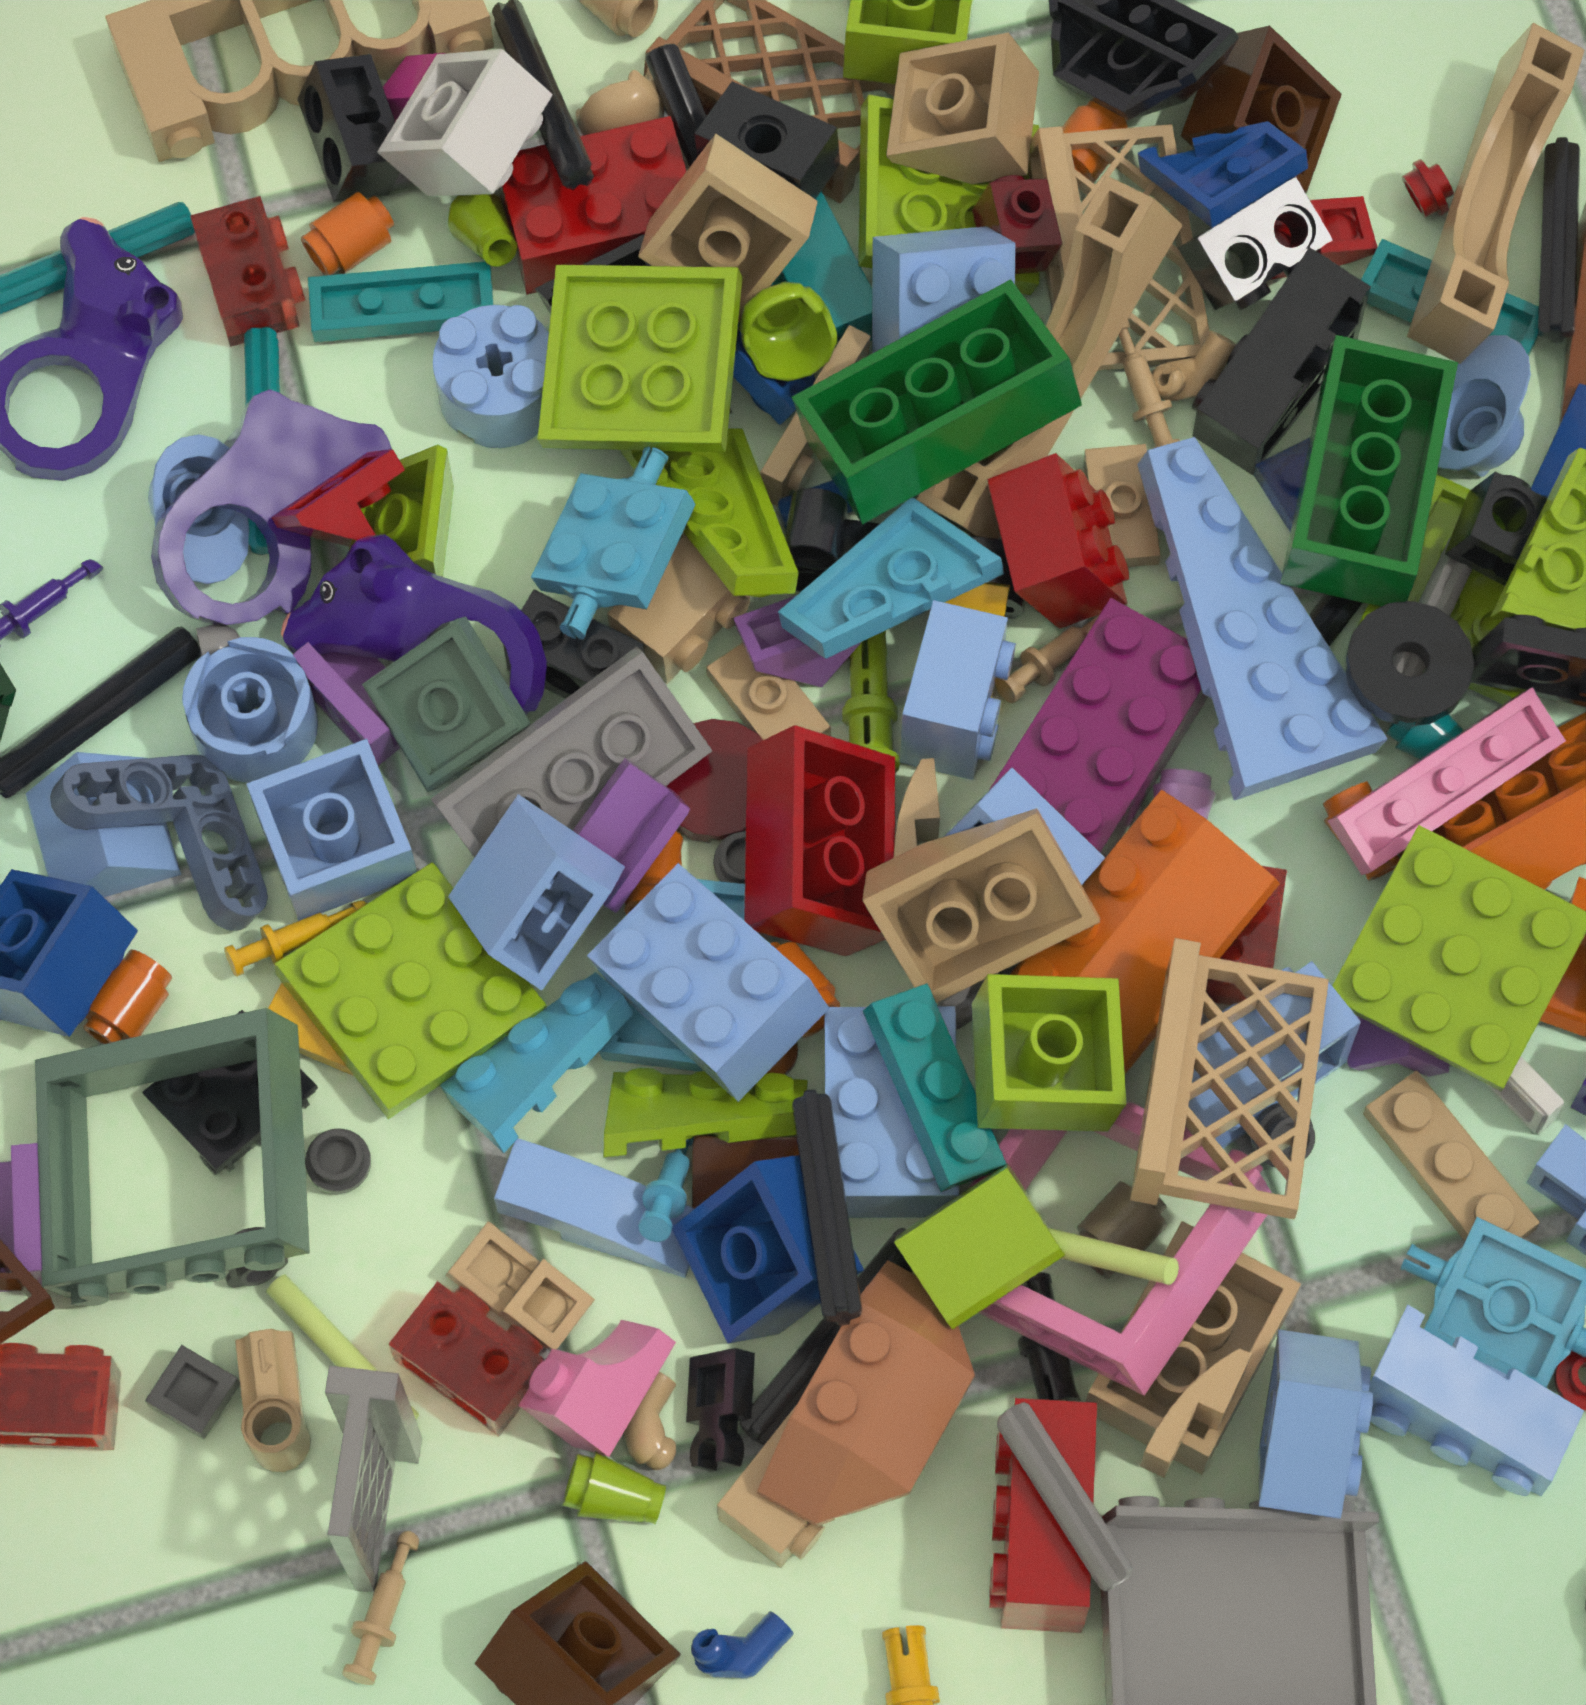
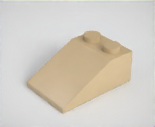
[862,808,1100,1003]

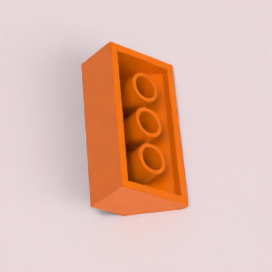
[1399,712,1586,890]
[1010,789,1280,1074]

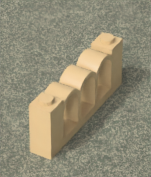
[105,0,494,162]

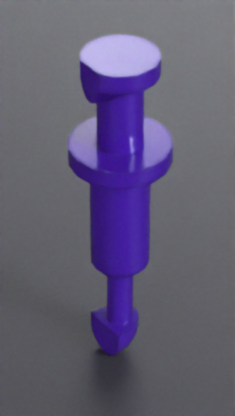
[0,559,104,647]

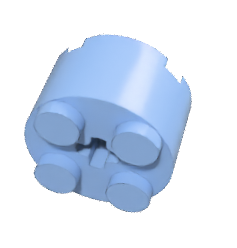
[433,305,549,448]
[182,637,318,783]

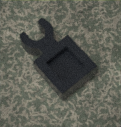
[686,1348,755,1472]

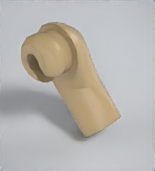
[1152,330,1236,401]
[623,1372,676,1470]

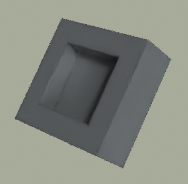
[145,1344,240,1440]

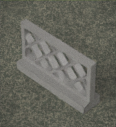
[325,1365,422,1593]

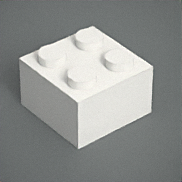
[377,49,553,196]

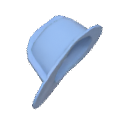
[1438,335,1531,477]
[148,434,249,584]

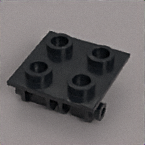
[142,1010,318,1176]

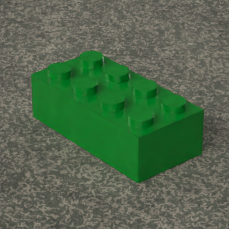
[791,279,1082,524]
[1280,335,1458,607]

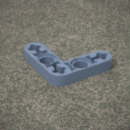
[50,754,268,931]

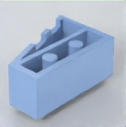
[1369,1304,1584,1497]

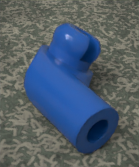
[691,1611,794,1679]

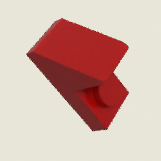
[271,449,405,547]

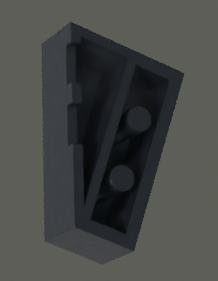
[1192,247,1371,476]

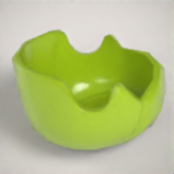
[738,282,837,382]

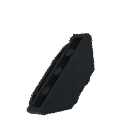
[1049,0,1239,120]

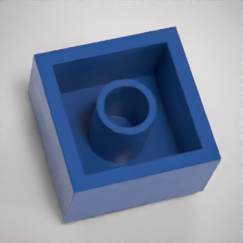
[0,869,138,1037]
[672,1155,864,1344]

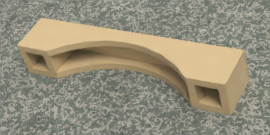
[1407,22,1585,364]
[916,175,1183,539]

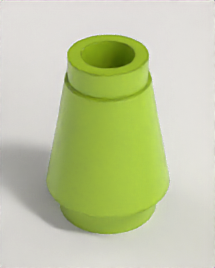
[448,193,517,267]
[562,1451,666,1524]

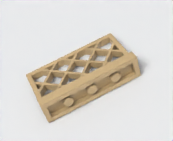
[1028,124,1210,371]
[1130,938,1329,1220]

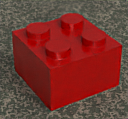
[987,453,1129,629]

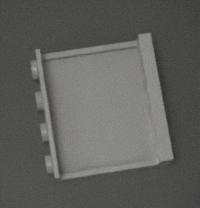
[1101,1496,1379,1705]

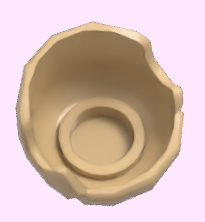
[575,68,664,135]

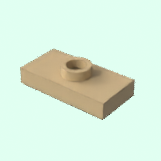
[1084,444,1161,567]
[706,643,831,740]

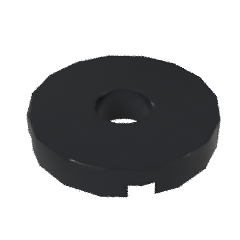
[1345,601,1475,726]

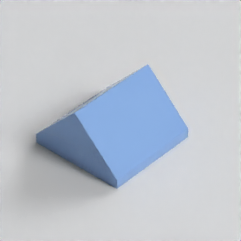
[25,752,181,897]

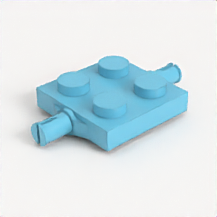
[531,447,696,640]
[1400,1217,1586,1388]

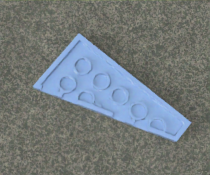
[1137,437,1388,801]

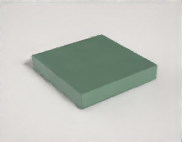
[362,616,531,792]

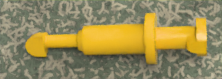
[224,900,368,977]

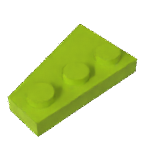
[1490,448,1586,631]
[603,1068,808,1158]

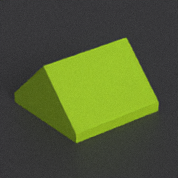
[349,444,454,577]
[894,1163,1065,1330]

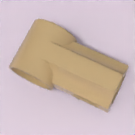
[235,1328,311,1472]

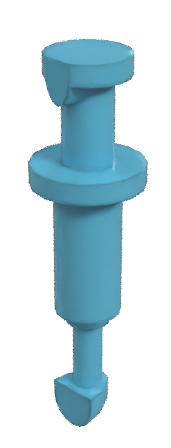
[638,1137,693,1242]

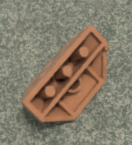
[757,1260,975,1526]

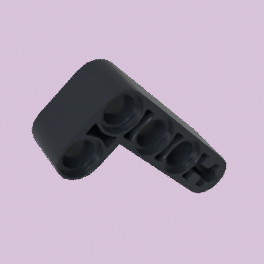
[785,488,1025,619]

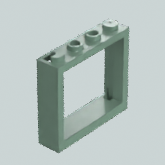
[35,1008,310,1306]

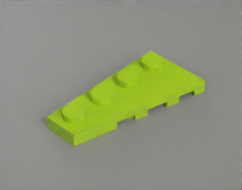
[620,428,798,598]

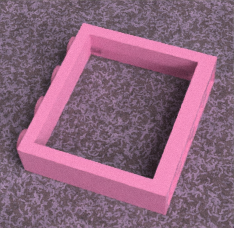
[969,1102,1272,1396]

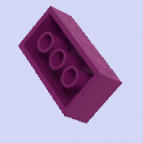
[989,598,1208,884]

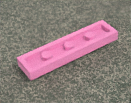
[1328,688,1566,875]

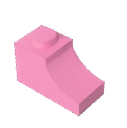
[518,1320,676,1457]

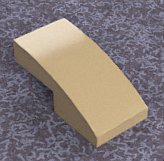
[894,758,940,858]
[445,1221,595,1351]
[1140,1348,1252,1478]

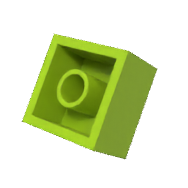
[843,0,974,84]
[972,974,1127,1132]

